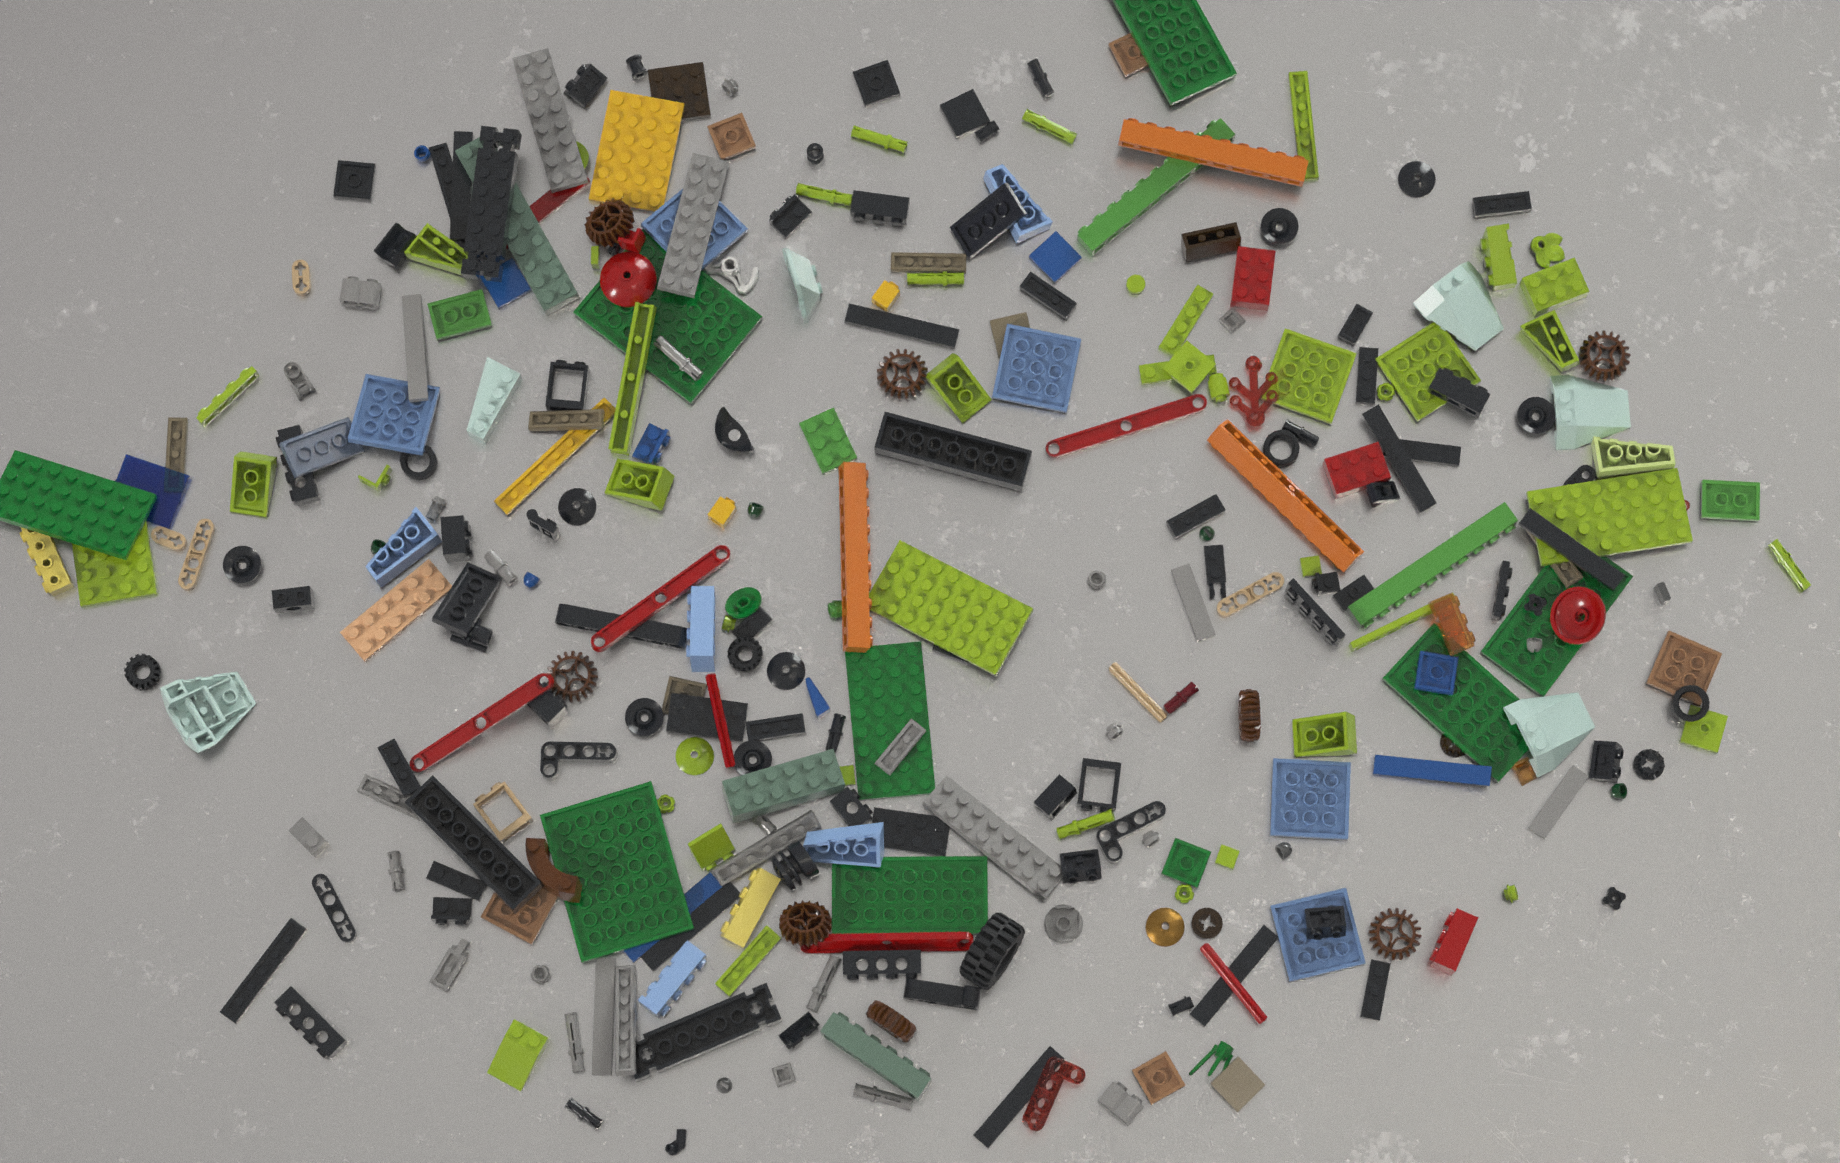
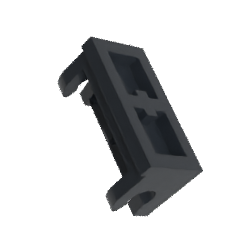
[1034,774,1077,821]

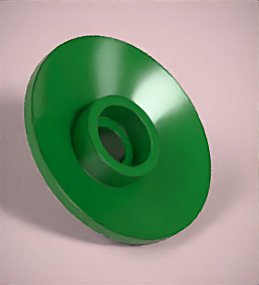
[725,587,762,619]

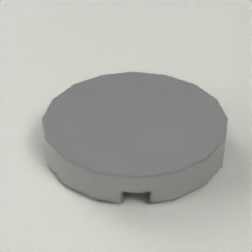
[1044,904,1083,944]

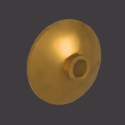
[1146,908,1185,947]

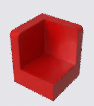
[617,228,646,253]

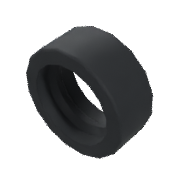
[1263,430,1300,468]
[400,444,437,480]
[1671,685,1710,722]

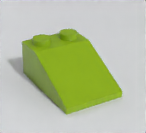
[925,353,992,423]
[230,451,277,517]
[604,458,675,511]
[1292,712,1357,758]
[687,823,736,872]
[487,1019,550,1091]

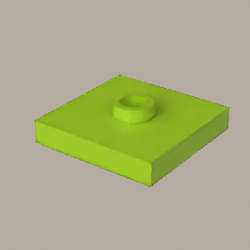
[1163,341,1216,393]
[1680,705,1728,753]

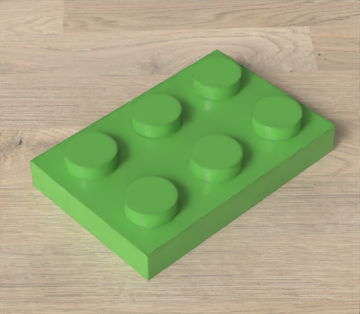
[427,289,492,341]
[799,407,857,475]
[1701,480,1760,521]

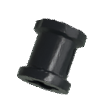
[626,54,648,79]
[807,143,824,165]

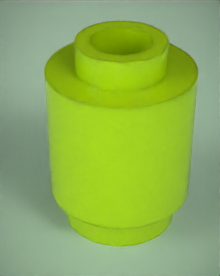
[1208,373,1230,403]

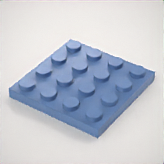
[641,189,748,271]
[992,324,1081,413]
[348,374,440,456]
[1270,758,1351,840]
[1270,888,1366,982]

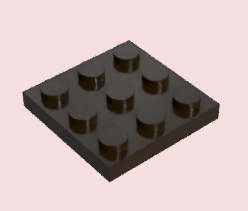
[648,62,711,121]

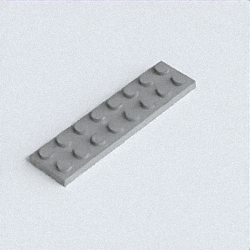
[512,48,588,193]
[657,153,729,298]
[922,775,1063,901]

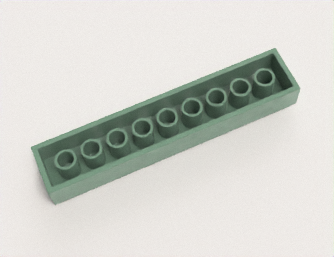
[455,137,580,316]

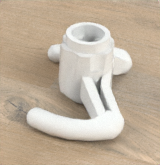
[703,257,759,295]

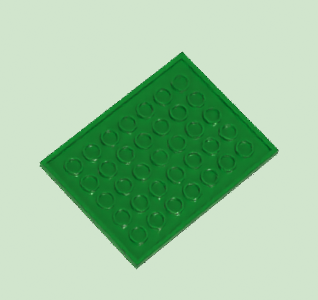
[573,229,762,405]
[540,781,694,963]

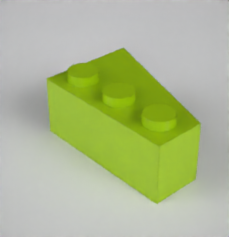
[404,223,468,275]
[1480,223,1517,291]
[1520,310,1579,372]

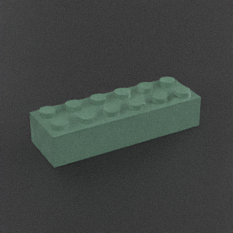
[722,749,845,824]
[820,1012,931,1101]

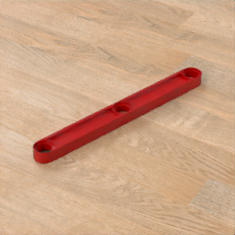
[1045,394,1207,459]
[591,545,730,652]
[410,673,554,772]
[800,932,974,953]

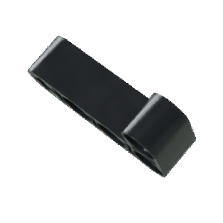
[540,741,618,781]
[1096,801,1166,864]
[903,978,981,1010]

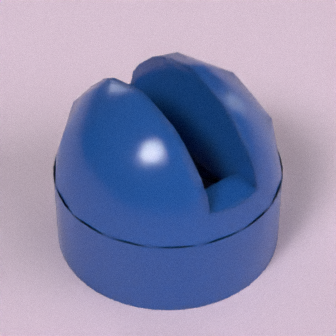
[414,145,430,162]
[524,571,540,588]

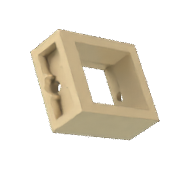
[473,782,533,844]

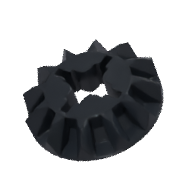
[1633,749,1665,780]

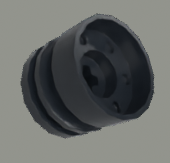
[770,839,820,891]

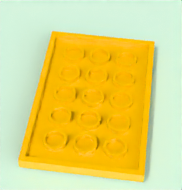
[589,90,685,212]

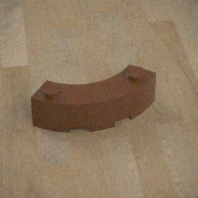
[525,838,582,903]

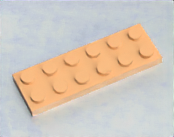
[340,559,452,662]

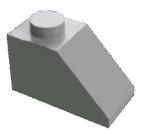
[289,817,330,858]

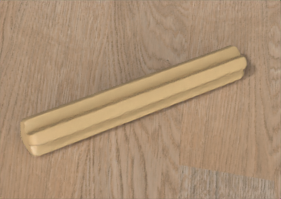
[1109,662,1167,722]

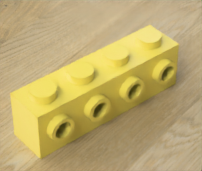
[19,527,74,597]
[720,868,781,948]

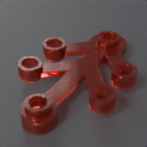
[1229,356,1279,427]

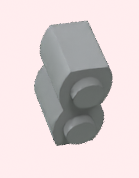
[340,276,382,309]
[1098,1081,1144,1126]

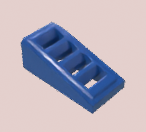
[805,677,831,719]

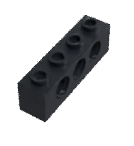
[276,425,320,506]
[842,950,921,980]
[274,986,348,1059]

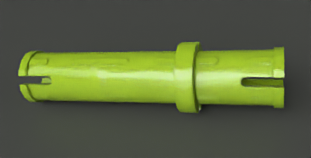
[1022,109,1077,144]
[851,125,908,153]
[796,183,853,207]
[907,271,964,286]
[1768,539,1812,592]
[1056,809,1115,840]

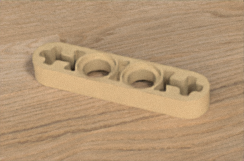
[178,518,215,591]
[1216,572,1284,618]

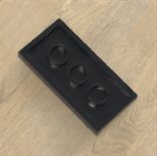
[950,183,1027,258]
[432,562,502,637]
[1285,578,1346,647]
[666,693,748,742]
[872,807,950,856]

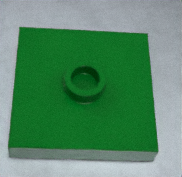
[1161,838,1211,888]

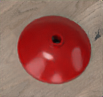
[600,252,657,307]
[1550,587,1606,645]

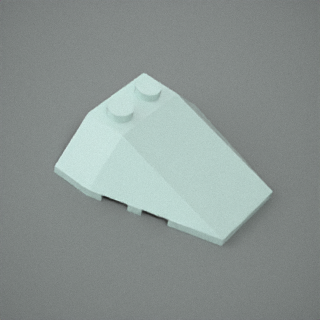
[782,248,823,324]
[1413,261,1504,351]
[1550,375,1631,450]
[160,672,256,754]
[1503,693,1595,777]

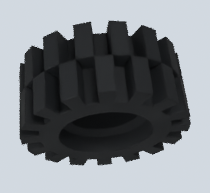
[727,636,763,672]
[124,654,161,690]

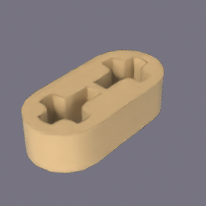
[292,260,311,296]
[151,526,187,552]

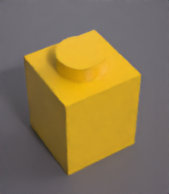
[872,280,900,312]
[707,496,737,529]

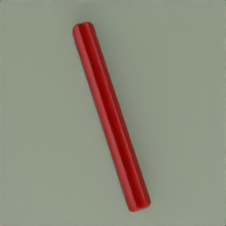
[705,673,735,768]
[1200,943,1267,1024]

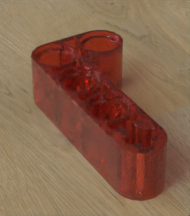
[1022,1056,1086,1131]

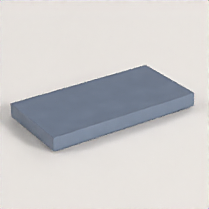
[279,417,365,478]

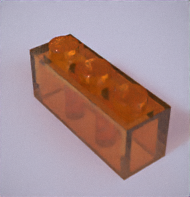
[1428,593,1476,656]

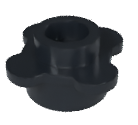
[1524,594,1547,616]
[1603,887,1626,910]

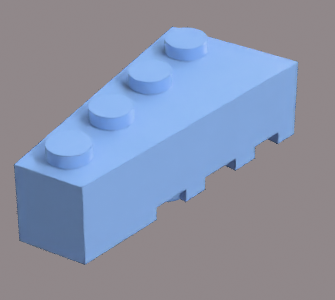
[983,164,1053,244]
[365,507,442,587]
[686,586,715,672]
[803,822,884,867]
[638,940,707,1018]

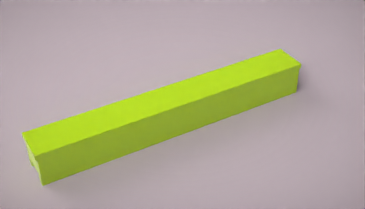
[608,302,657,455]

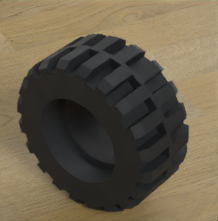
[959,913,1025,990]

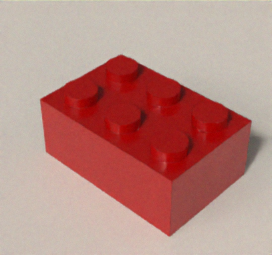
[1230,246,1276,311]
[1322,442,1391,499]
[1429,908,1479,976]

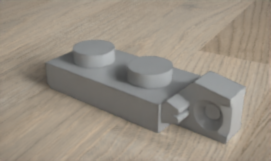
[429,938,470,992]

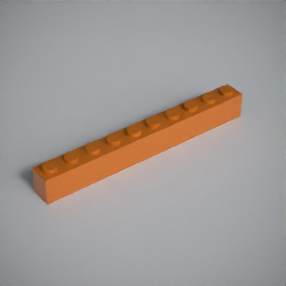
[1118,118,1309,187]
[1207,419,1364,573]
[838,462,873,653]

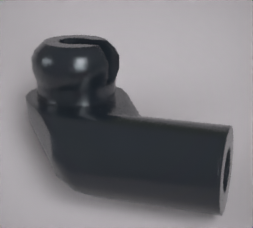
[665,1129,686,1155]

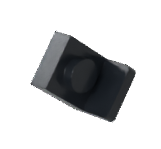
[1311,572,1340,595]

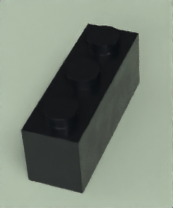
[850,190,910,226]
[1427,368,1490,418]

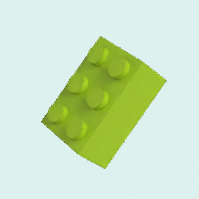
[1520,257,1590,318]

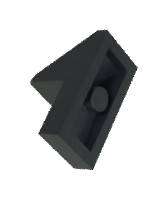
[1366,481,1400,508]

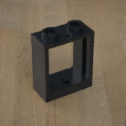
[545,360,590,411]
[1077,758,1121,813]

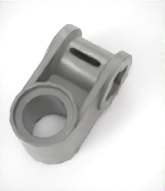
[284,362,315,400]

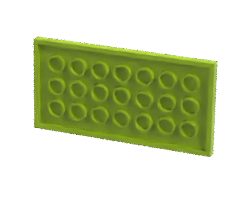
[1526,468,1693,566]
[869,540,1034,676]

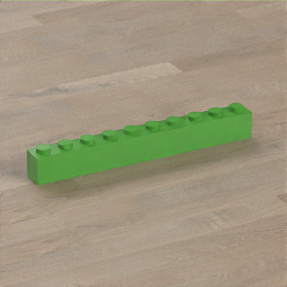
[1077,118,1235,256]
[1346,502,1518,629]

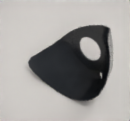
[715,407,754,452]

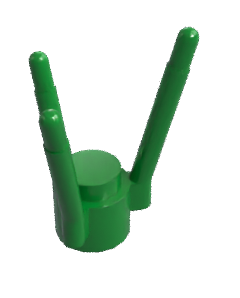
[1189,1041,1234,1076]

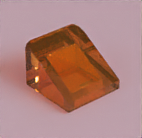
[1511,757,1538,786]

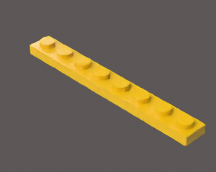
[494,397,616,516]

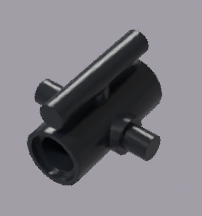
[450,618,493,653]

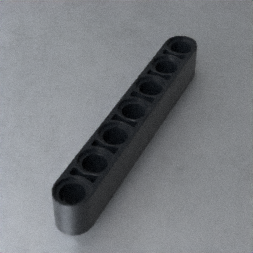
[555,604,687,649]

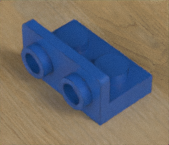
[632,423,671,465]

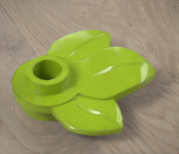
[1530,233,1565,268]

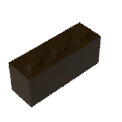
[1181,222,1241,261]

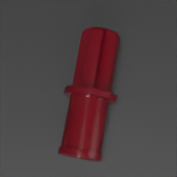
[1164,682,1199,714]

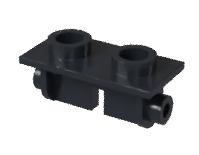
[778,1011,820,1049]

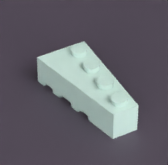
[467,357,523,445]

